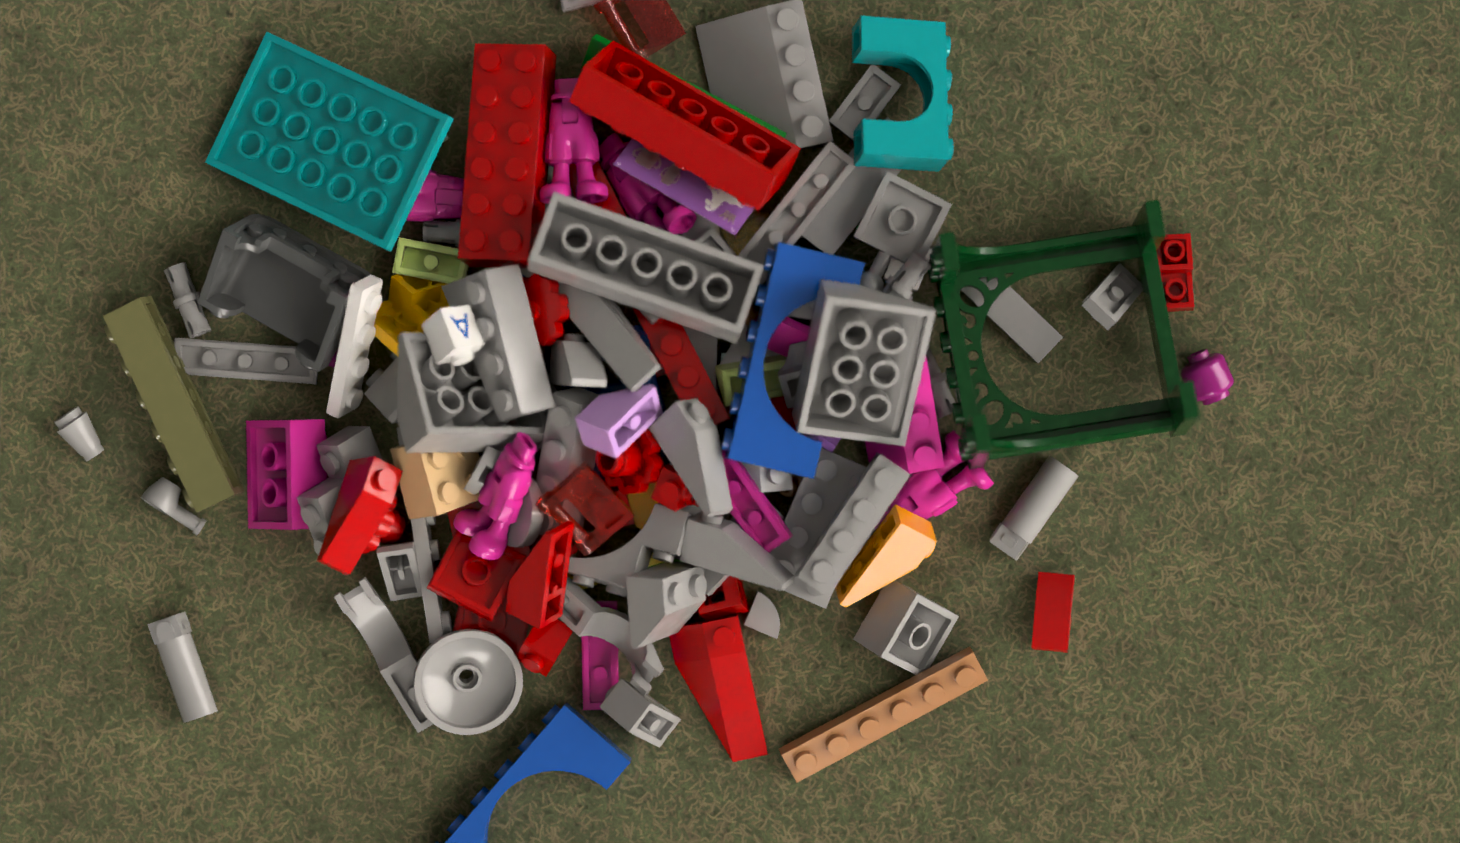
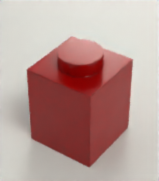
[517,619,573,677]

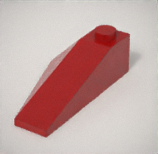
[669,613,768,762]

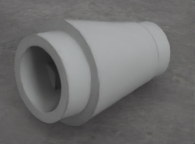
[54,406,104,462]

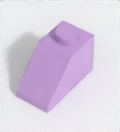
[575,384,663,459]

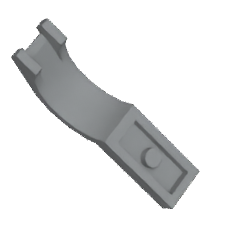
[559,576,664,696]
[334,577,433,733]

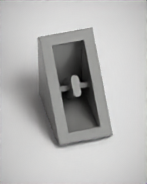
[376,541,422,601]

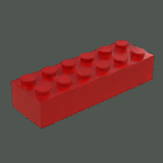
[569,40,801,211]
[458,43,557,269]

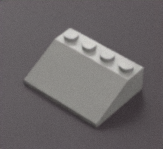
[695,0,833,151]
[792,279,936,446]
[397,332,547,453]

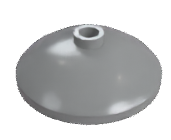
[413,629,523,735]

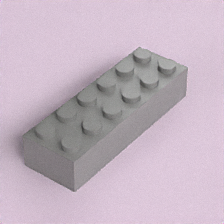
[527,192,764,344]

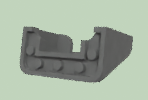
[198,214,371,372]

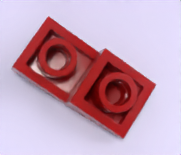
[1157,233,1195,312]
[1031,572,1075,653]

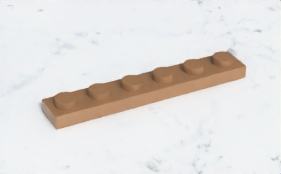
[779,646,988,782]

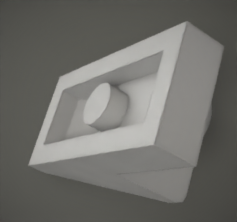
[1082,263,1143,330]

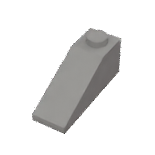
[649,399,733,517]
[680,512,795,591]

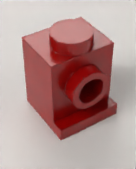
[651,463,699,512]
[695,576,749,620]

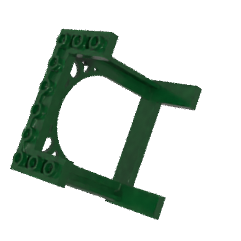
[928,199,1200,469]

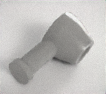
[141,477,207,535]

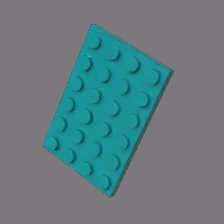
[205,31,454,252]

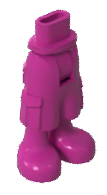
[539,78,608,204]
[599,133,696,235]
[406,169,464,222]
[874,430,994,530]
[453,432,537,560]

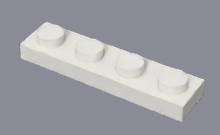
[326,275,383,419]

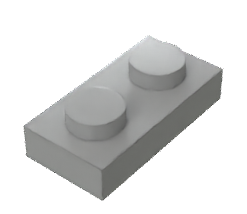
[829,65,901,141]

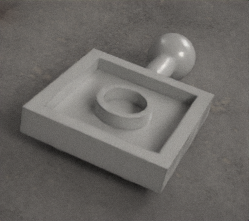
[853,171,952,292]

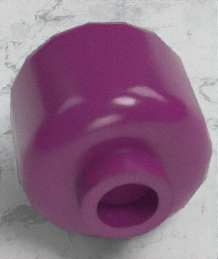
[1181,349,1234,405]

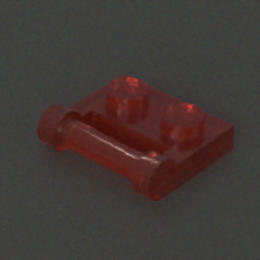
[593,0,686,59]
[536,461,634,556]

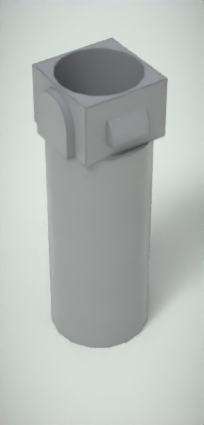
[989,455,1079,561]
[147,611,218,723]

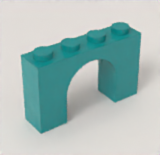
[852,15,954,172]

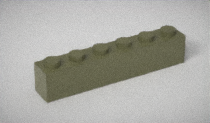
[103,296,244,513]

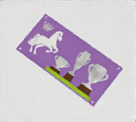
[613,138,754,235]

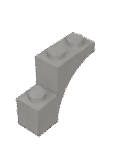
[296,426,382,555]
[568,504,693,597]

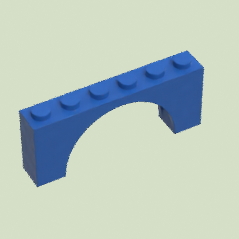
[721,242,865,479]
[435,702,632,843]

